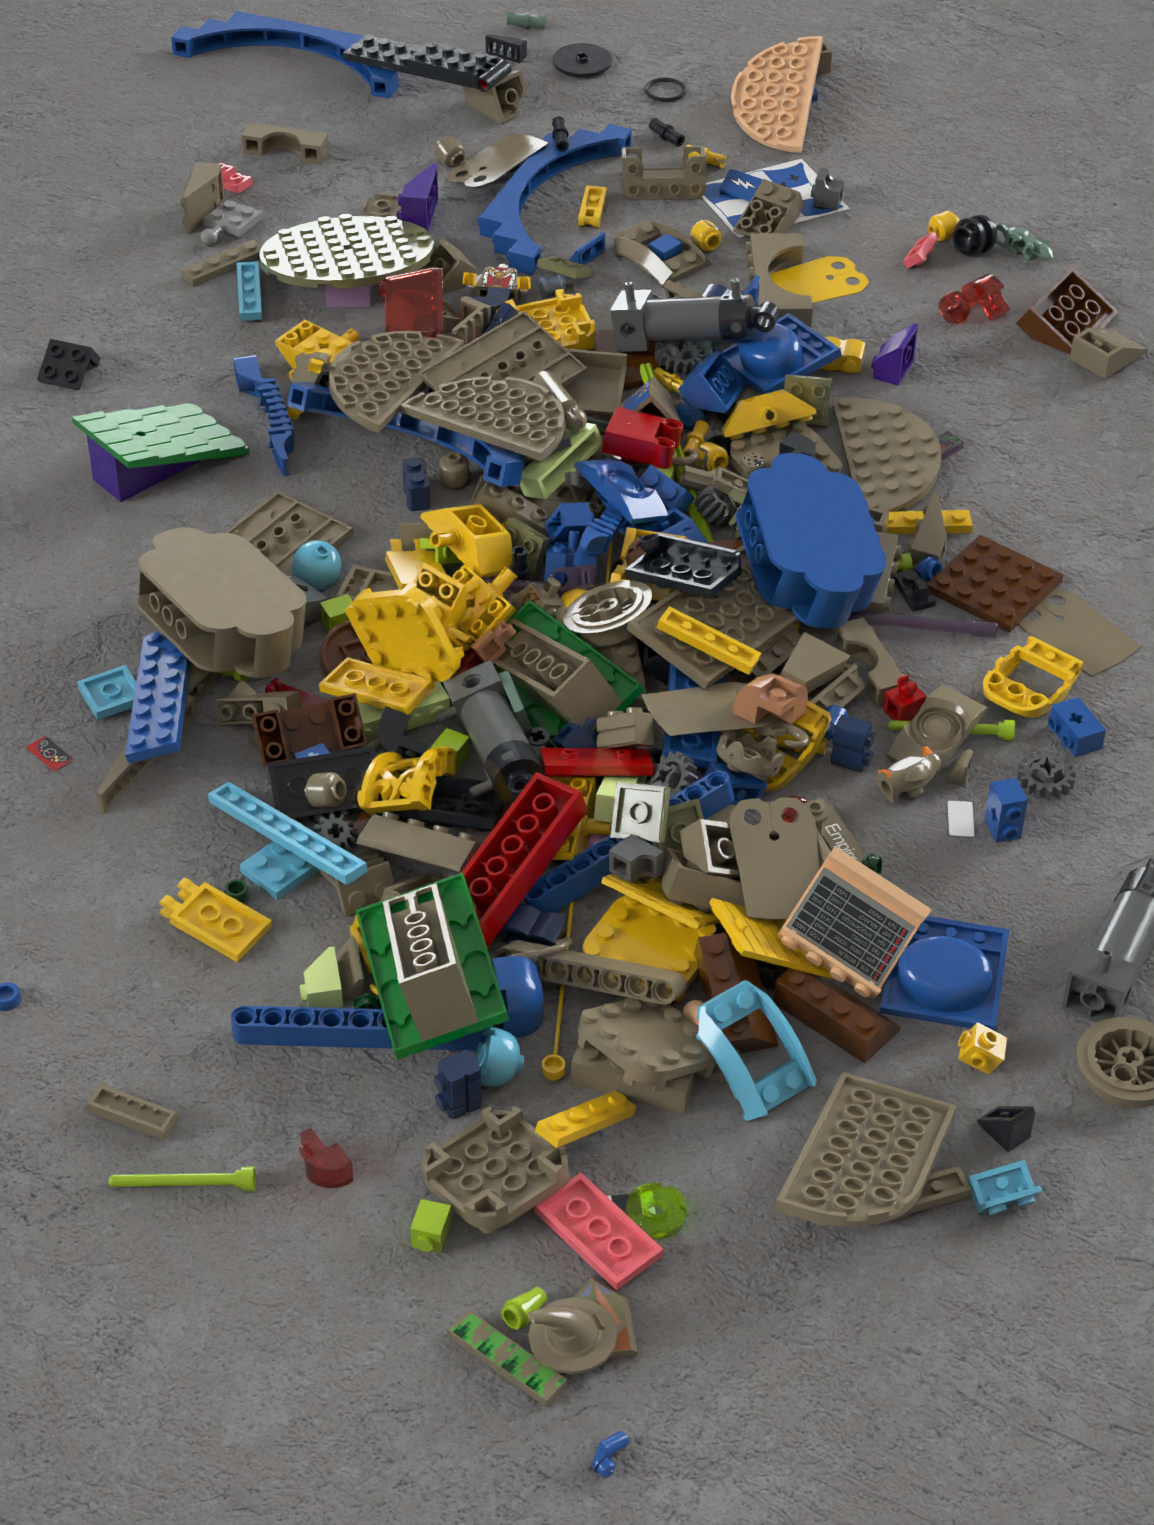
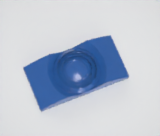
[574,459,668,524]

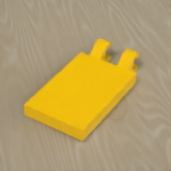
[385,539,446,590]
[159,878,272,962]

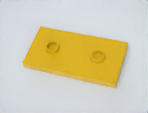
[319,657,435,715]

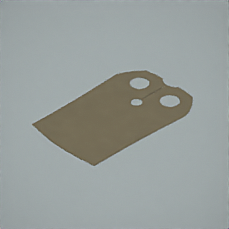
[447,133,549,187]
[1019,589,1142,676]
[641,682,778,736]
[729,798,820,919]

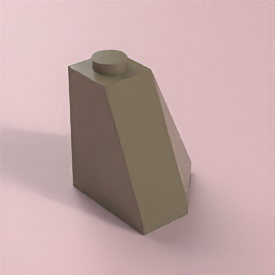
[462,70,526,123]
[780,632,850,693]

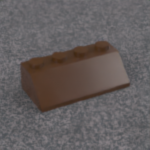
[694,933,778,1053]
[774,968,901,1064]

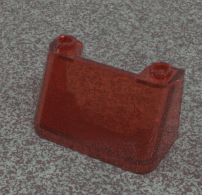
[379,267,443,338]

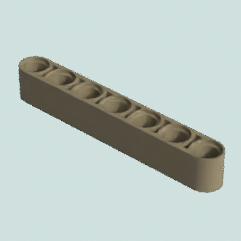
[494,940,687,1005]

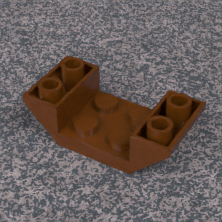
[252,693,368,767]

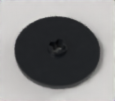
[553,43,612,77]

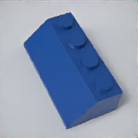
[678,349,746,413]

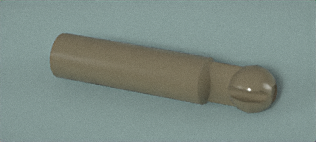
[533,371,587,432]

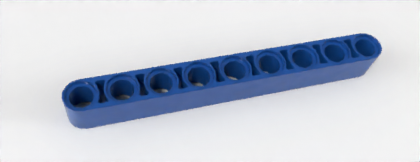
[524,771,734,912]
[230,1006,487,1051]

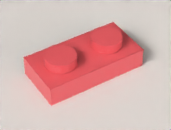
[903,232,938,269]

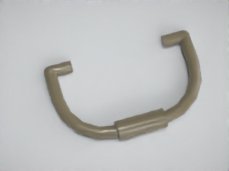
[490,937,572,962]

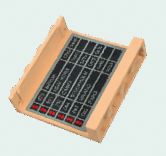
[777,846,932,999]

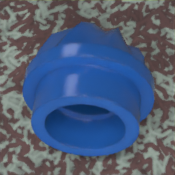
[917,557,942,581]

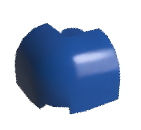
[492,956,544,1038]

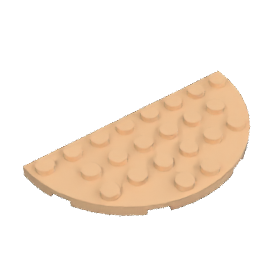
[731,36,823,153]

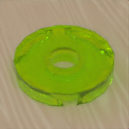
[625,1182,687,1240]

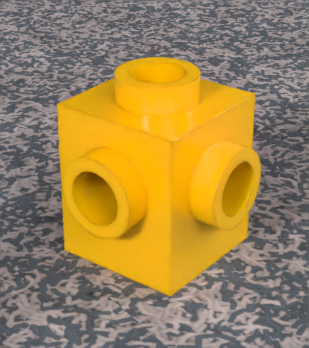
[958,1022,1007,1074]

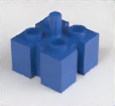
[544,530,598,587]

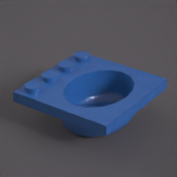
[722,313,842,395]
[880,916,1010,1031]

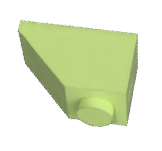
[299,946,343,1008]

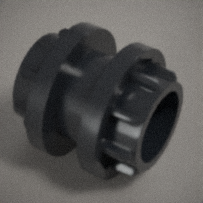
[952,215,997,256]

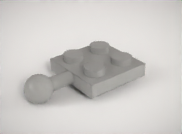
[201,200,263,246]

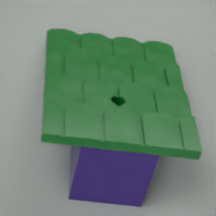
[72,403,250,502]

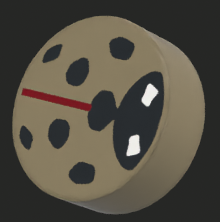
[742,452,766,474]

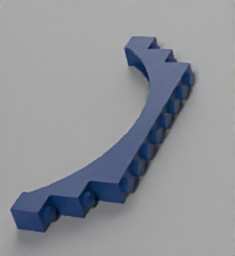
[171,11,399,99]
[478,124,632,276]
[287,382,524,487]

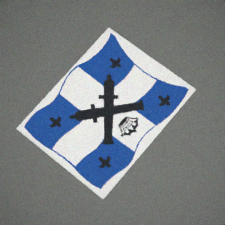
[701,159,850,238]

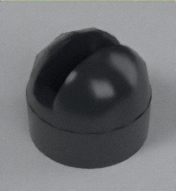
[639,533,660,555]

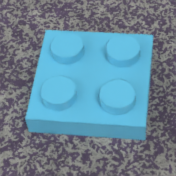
[77,665,136,720]
[239,841,318,900]

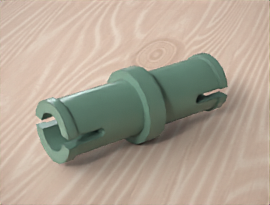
[506,12,546,29]

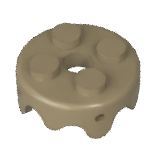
[716,729,785,780]

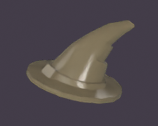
[528,1297,618,1374]

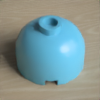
[291,540,342,591]
[475,1027,524,1087]

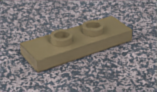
[85,1084,179,1141]

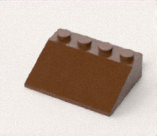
[1016,266,1119,355]

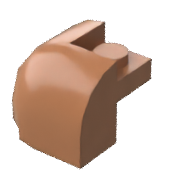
[732,674,808,724]

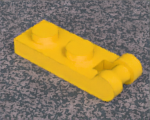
[578,185,607,228]

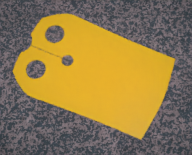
[770,256,869,303]

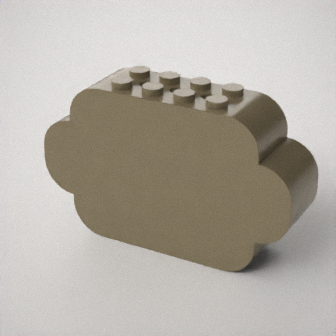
[137,527,306,678]

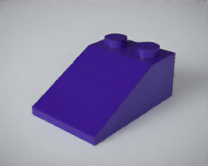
[398,163,439,232]

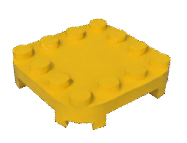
[496,289,596,350]
[345,583,464,682]
[582,894,716,1004]

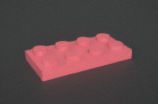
[534,1172,664,1291]

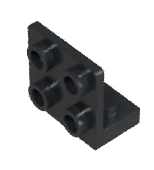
[37,339,100,390]

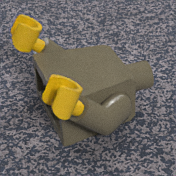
[287,352,331,420]

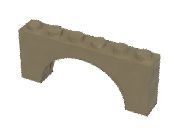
[746,233,813,327]

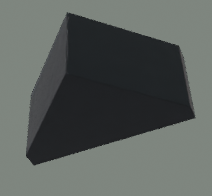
[977,1106,1035,1152]

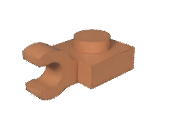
[471,620,516,664]

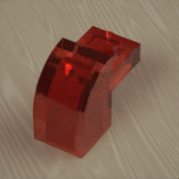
[960,274,1010,321]

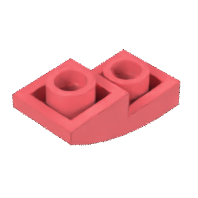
[219,163,253,193]

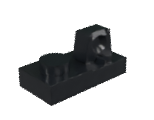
[893,569,936,612]

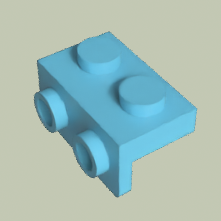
[966,1160,1042,1216]

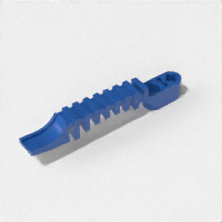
[233,355,294,476]
[573,490,625,567]

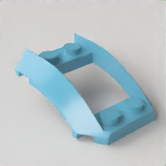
[696,980,817,1121]

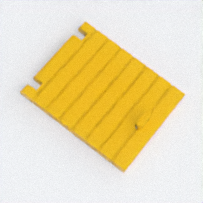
[601,874,721,929]
[709,898,835,979]

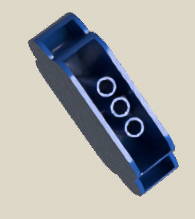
[736,453,886,628]

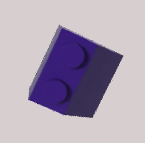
[871,323,919,385]

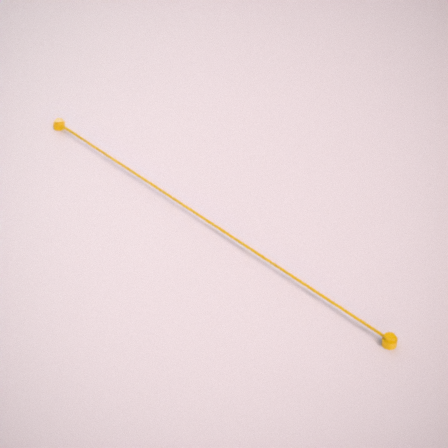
[542,509,614,1081]

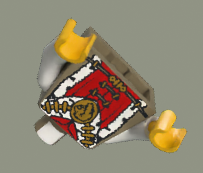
[462,264,531,306]

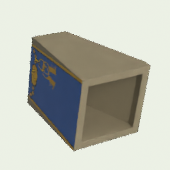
[619,377,681,422]

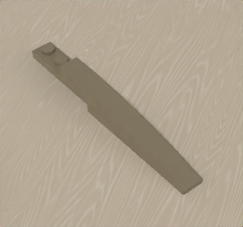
[97,662,223,813]

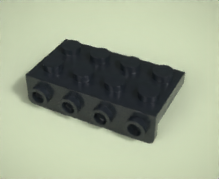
[625,533,742,598]
[267,746,383,823]
[388,770,504,831]

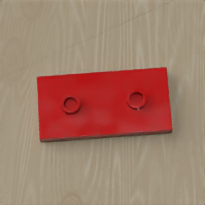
[540,748,654,776]

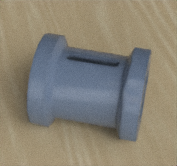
[539,274,566,297]

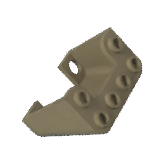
[621,146,706,200]

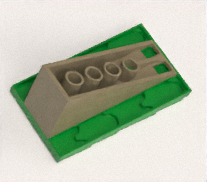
[479,600,645,748]
[355,873,509,1060]

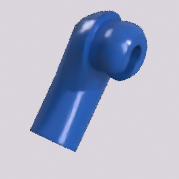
[592,1431,629,1478]

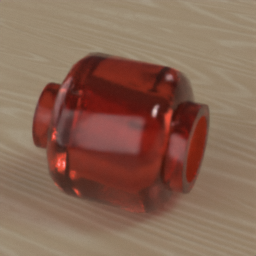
[938,291,971,324]

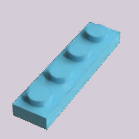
[237,261,262,321]

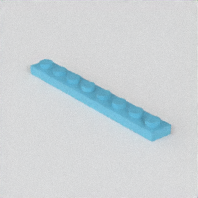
[208,782,368,885]

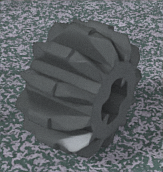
[694,486,735,527]
[313,813,358,853]

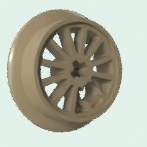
[563,580,652,646]
[1076,1017,1154,1108]

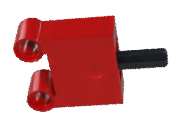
[586,407,683,469]

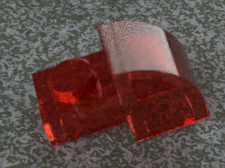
[299,1128,354,1188]

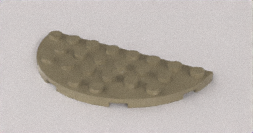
[329,331,464,433]
[400,376,566,461]
[832,396,941,512]

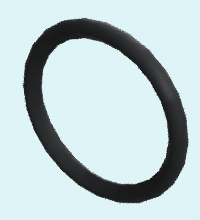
[644,77,686,102]

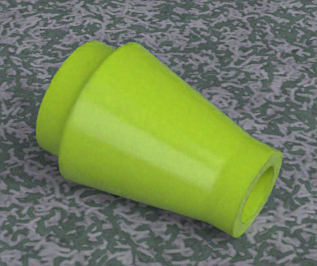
[501,1287,547,1330]

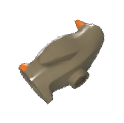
[875,746,941,804]

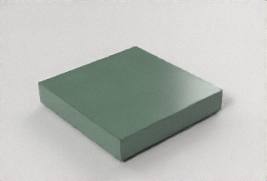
[499,671,532,735]

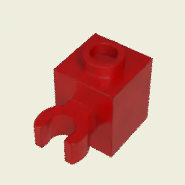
[883,674,926,721]

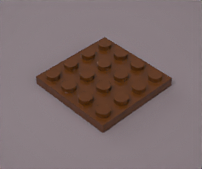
[926,535,1063,633]

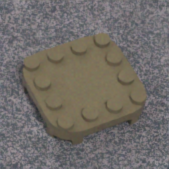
[729,421,842,479]
[577,998,716,1092]
[421,1106,570,1234]

